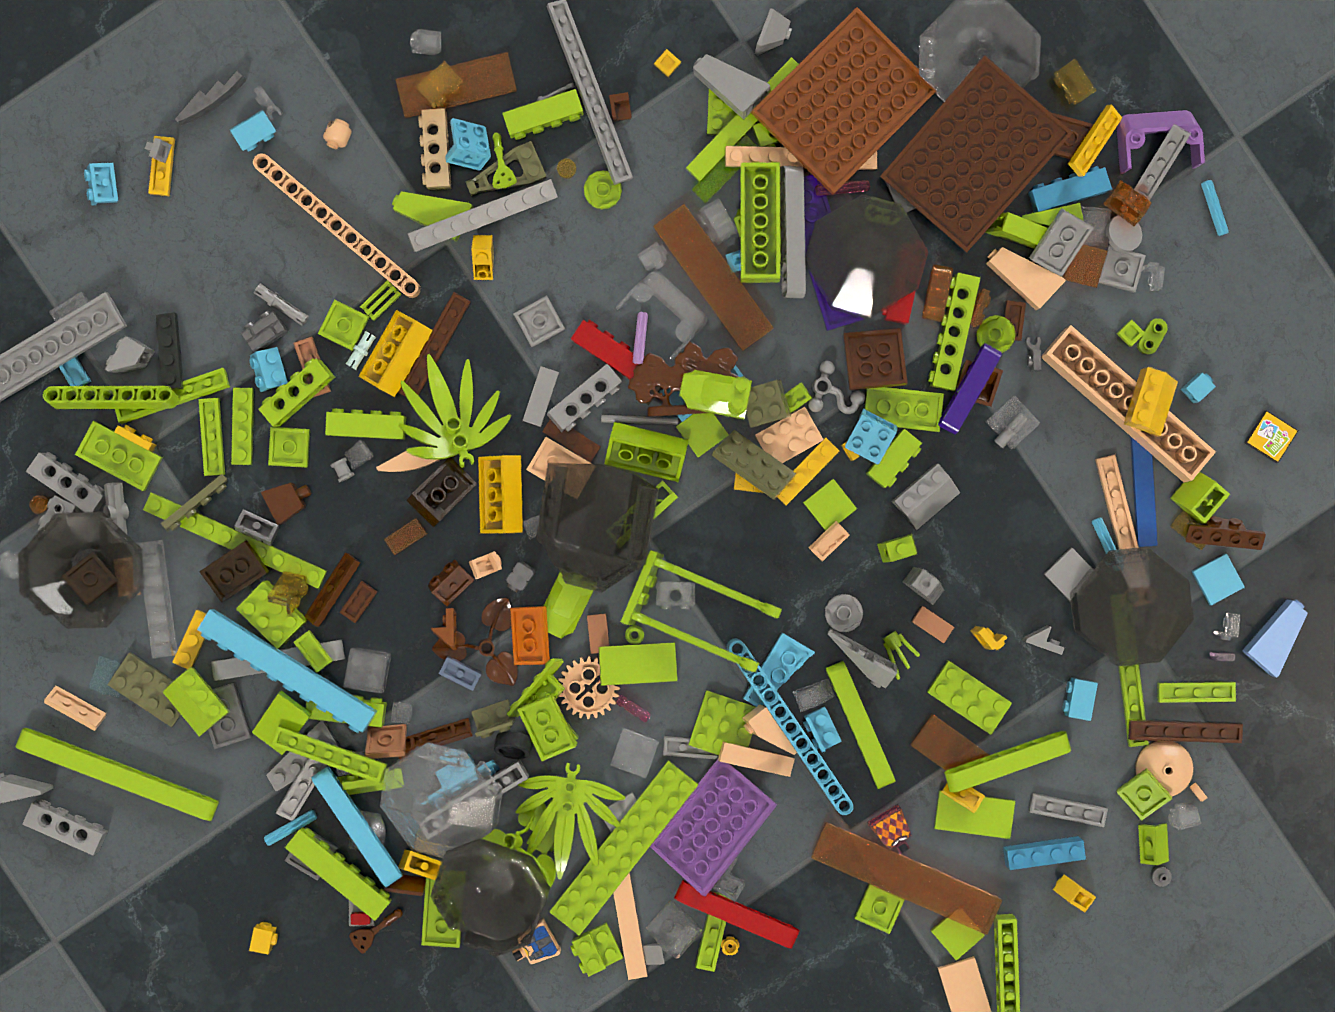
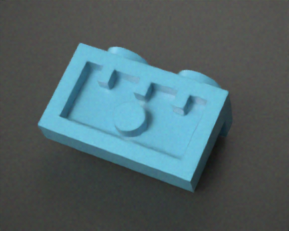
[84,163,118,205]
[803,706,842,753]

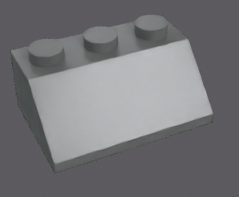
[892,464,960,530]

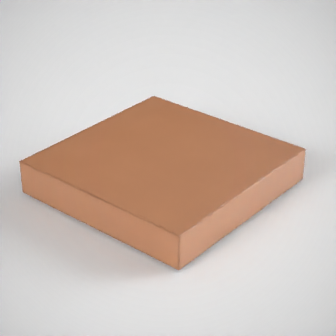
[365,724,407,759]

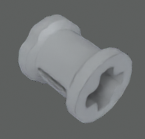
[330,458,355,482]

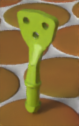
[492,133,517,189]

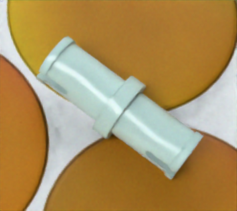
[345,331,376,370]

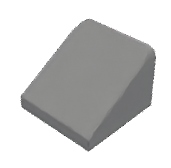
[642,942,664,965]

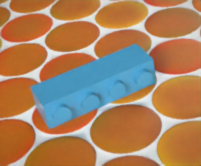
[1028,166,1112,213]
[1003,836,1086,870]

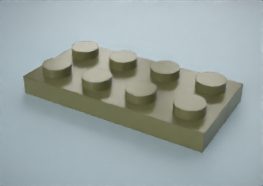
[712,430,796,500]
[107,652,181,727]

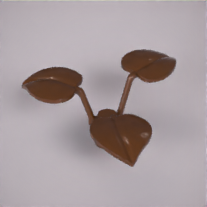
[432,598,518,686]

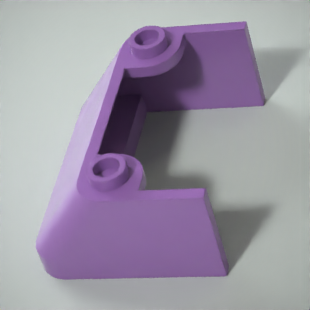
[1117,110,1205,174]

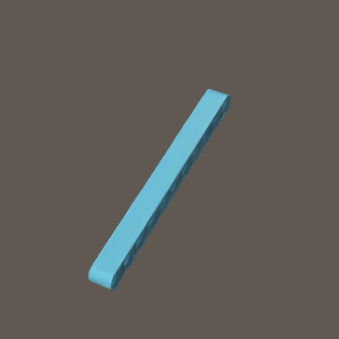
[727,638,853,815]

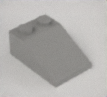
[0,772,54,803]

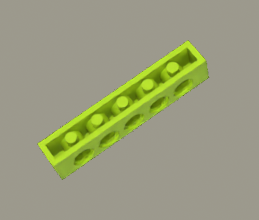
[928,273,980,391]
[993,914,1020,1012]

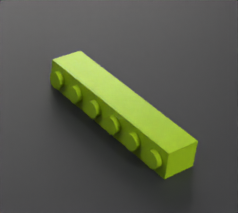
[285,827,392,921]

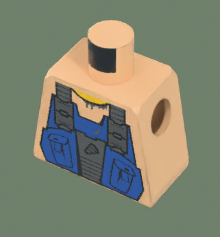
[512,918,561,964]

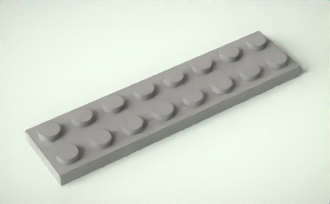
[0,292,127,402]

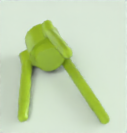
[883,631,920,680]

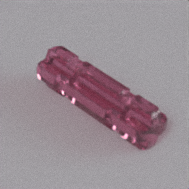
[616,695,651,722]

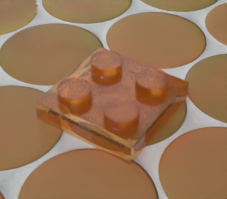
[1062,244,1108,288]

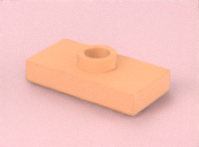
[809,521,850,561]

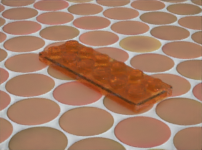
[395,52,517,118]

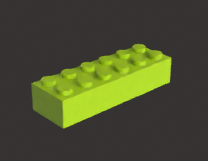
[740,162,780,283]

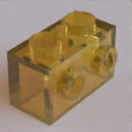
[416,61,462,108]

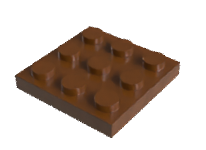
[843,328,907,390]

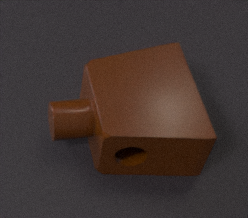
[261,483,311,525]

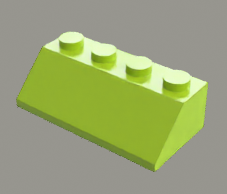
[604,422,689,482]

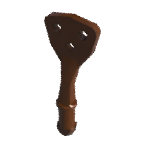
[349,909,403,953]

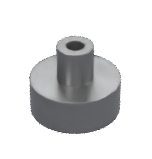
[1150,866,1172,887]

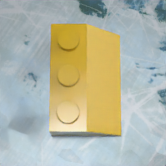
[1124,367,1178,437]

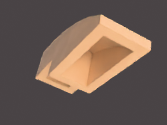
[376,446,440,472]

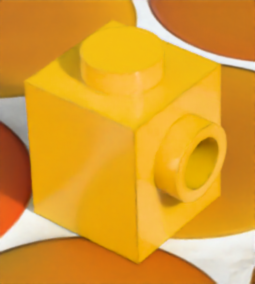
[249,922,278,954]

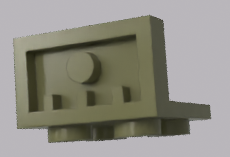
[471,699,515,739]

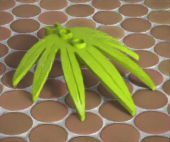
[399,354,511,468]
[515,763,626,879]

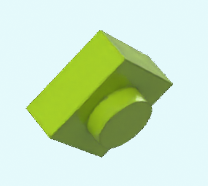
[1116,319,1145,347]

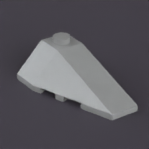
[828,628,897,688]

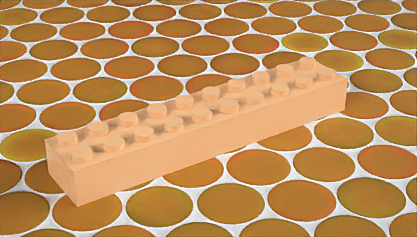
[1041,325,1216,482]

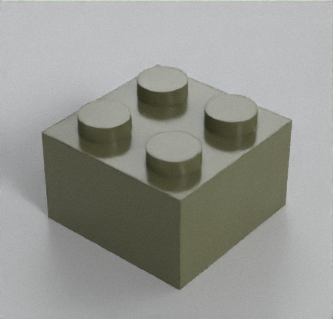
[746,380,791,428]

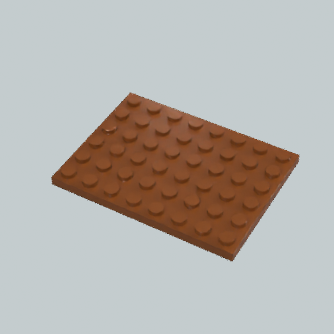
[751,7,938,195]

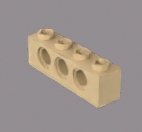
[419,108,452,190]

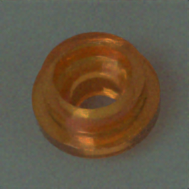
[29,495,48,514]

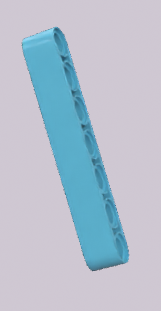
[311,766,403,887]

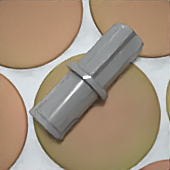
[994,413,1028,448]

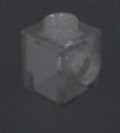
[410,29,441,55]
[637,242,668,273]
[1168,803,1201,831]

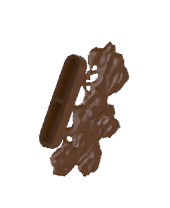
[628,341,739,416]

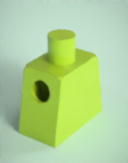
[877,534,917,562]

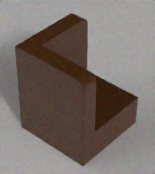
[609,92,632,122]

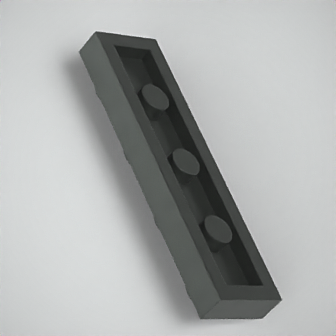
[156,312,183,390]

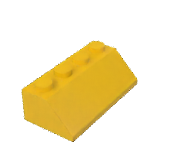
[359,310,433,397]
[478,456,523,533]

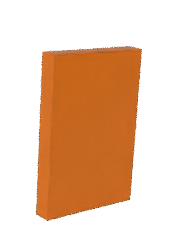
[510,606,550,665]

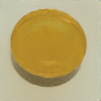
[557,159,576,179]

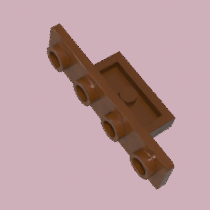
[1185,516,1266,550]

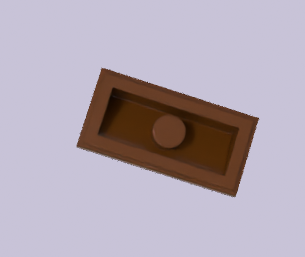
[384,875,426,896]

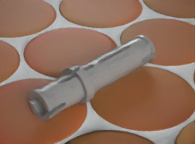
[254,283,309,326]

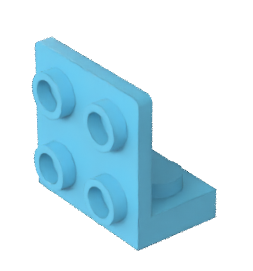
[445,118,491,170]
[845,409,897,464]

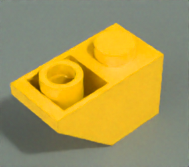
[472,235,493,280]

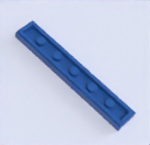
[1130,436,1158,547]

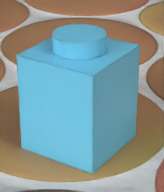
[1181,373,1216,403]

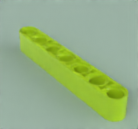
[43,386,179,409]
[826,661,896,789]
[944,731,1071,792]

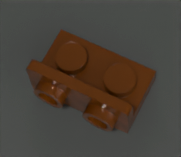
[428,559,474,606]

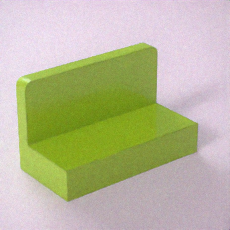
[1138,823,1169,865]

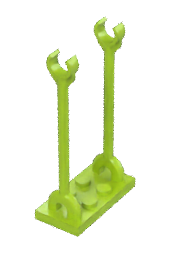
[621,550,782,672]

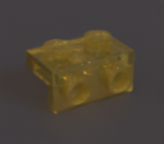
[1054,59,1097,105]
[268,571,308,615]

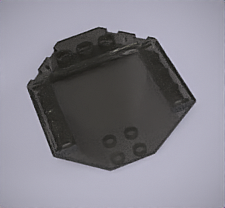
[536,463,659,593]

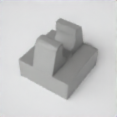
[145,138,172,163]

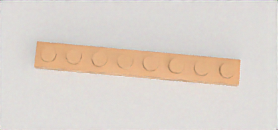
[725,146,877,170]

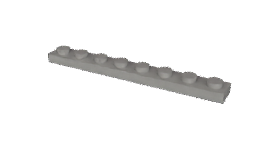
[407,179,558,252]

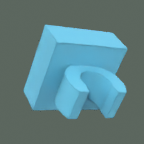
[725,250,741,274]

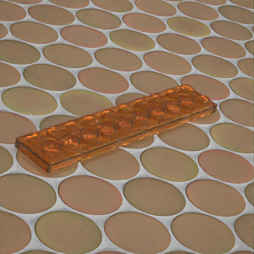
[811,822,1002,935]

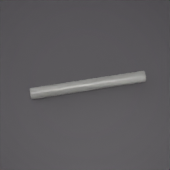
[601,415,678,425]

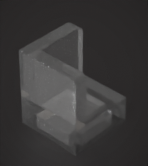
[345,440,374,469]

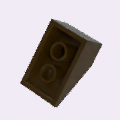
[406,457,477,528]

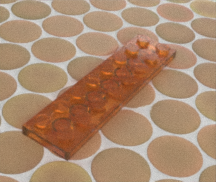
[653,204,774,351]

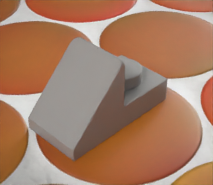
[1022,625,1064,655]

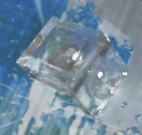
[1142,262,1165,292]
[1214,613,1240,640]

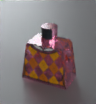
[867,804,911,854]

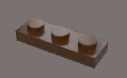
[542,419,601,463]

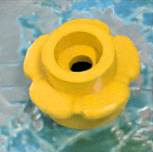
[721,936,739,955]

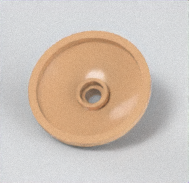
[1135,741,1193,796]

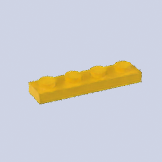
[1068,105,1122,177]
[777,438,839,505]

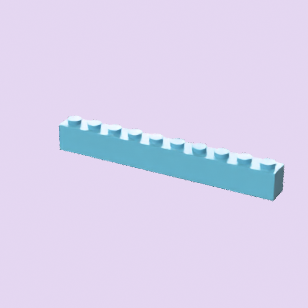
[197,609,377,733]

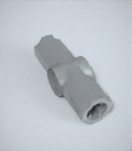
[103,482,129,542]

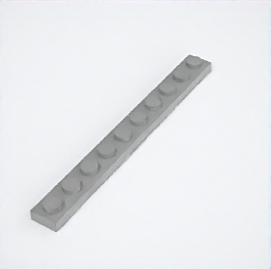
[546,0,633,185]

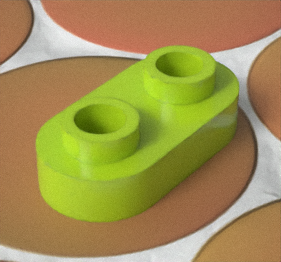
[1137,318,1168,355]

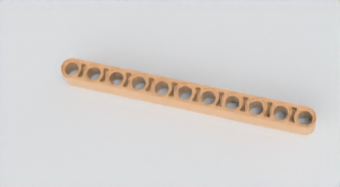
[253,154,421,298]

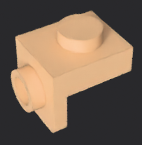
[469,551,502,579]

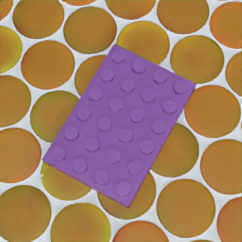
[650,759,777,896]

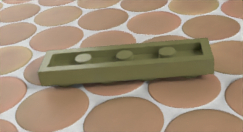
[161,474,228,532]

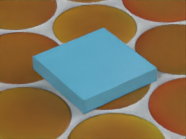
[1191,553,1244,605]

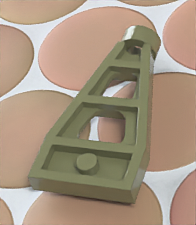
[465,141,547,196]

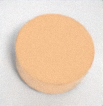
[1190,782,1207,802]

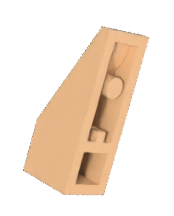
[742,704,797,755]

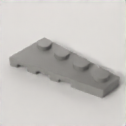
[266,720,341,791]

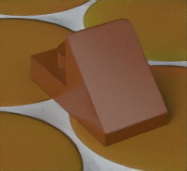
[431,608,457,650]

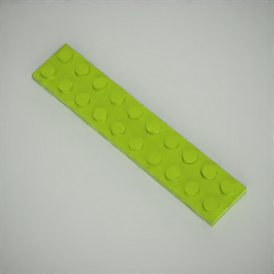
[549,760,698,936]

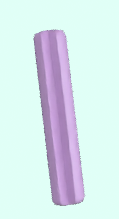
[633,312,648,364]

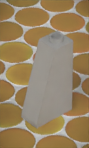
[693,54,771,120]
[902,567,944,605]

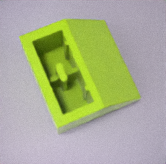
[1170,472,1230,523]

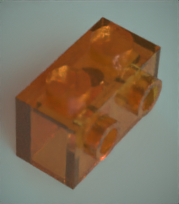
[1104,180,1152,226]

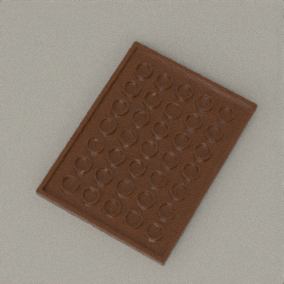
[880,56,1073,252]

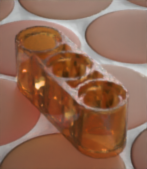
[922,264,953,322]

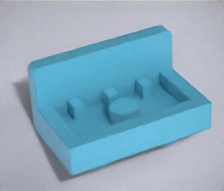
[250,347,288,392]

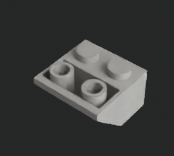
[105,336,155,374]

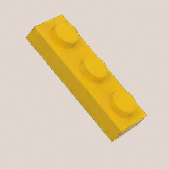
[148,136,175,196]
[172,610,207,669]

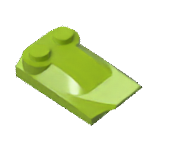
[680,370,752,420]
[544,565,598,639]

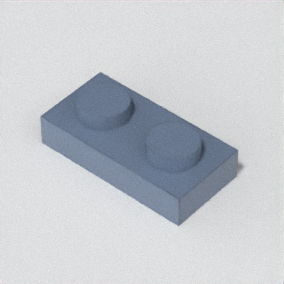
[439,656,482,691]

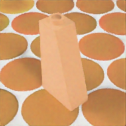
[986,247,1066,310]

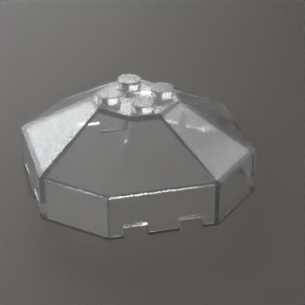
[919,0,1041,102]
[380,742,503,859]

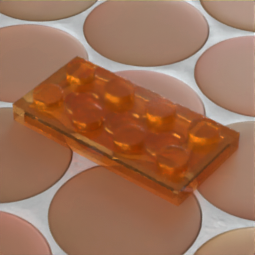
[910,714,989,789]

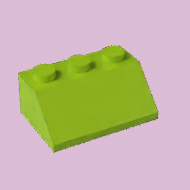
[163,667,230,737]

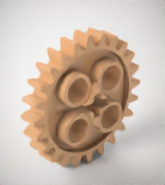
[558,656,620,719]

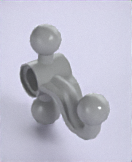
[808,360,865,414]

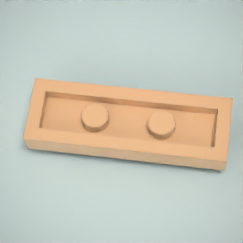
[44,686,106,731]

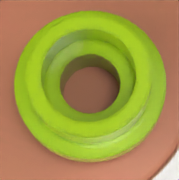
[625,625,644,645]

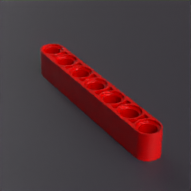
[674,880,800,949]

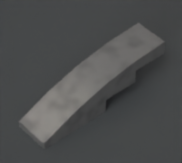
[175,71,246,126]

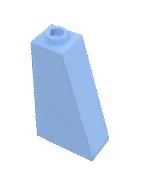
[1242,599,1308,678]

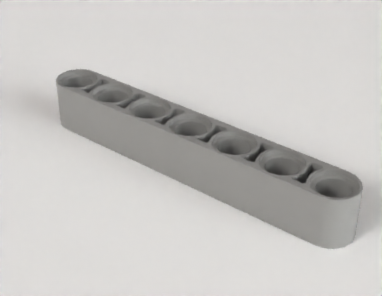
[780,166,806,298]
[211,640,345,681]

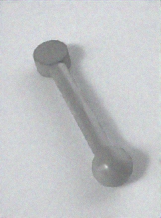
[537,83,575,101]

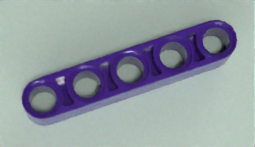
[938,343,1002,435]

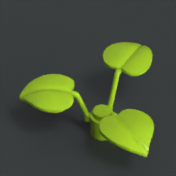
[474,802,556,889]

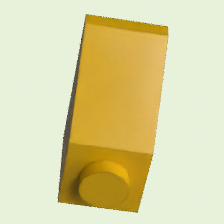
[398,850,445,881]
[1053,874,1096,912]

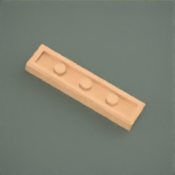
[718,742,795,777]

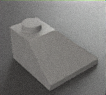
[755,8,792,55]

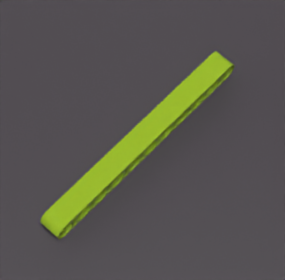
[15,728,219,821]

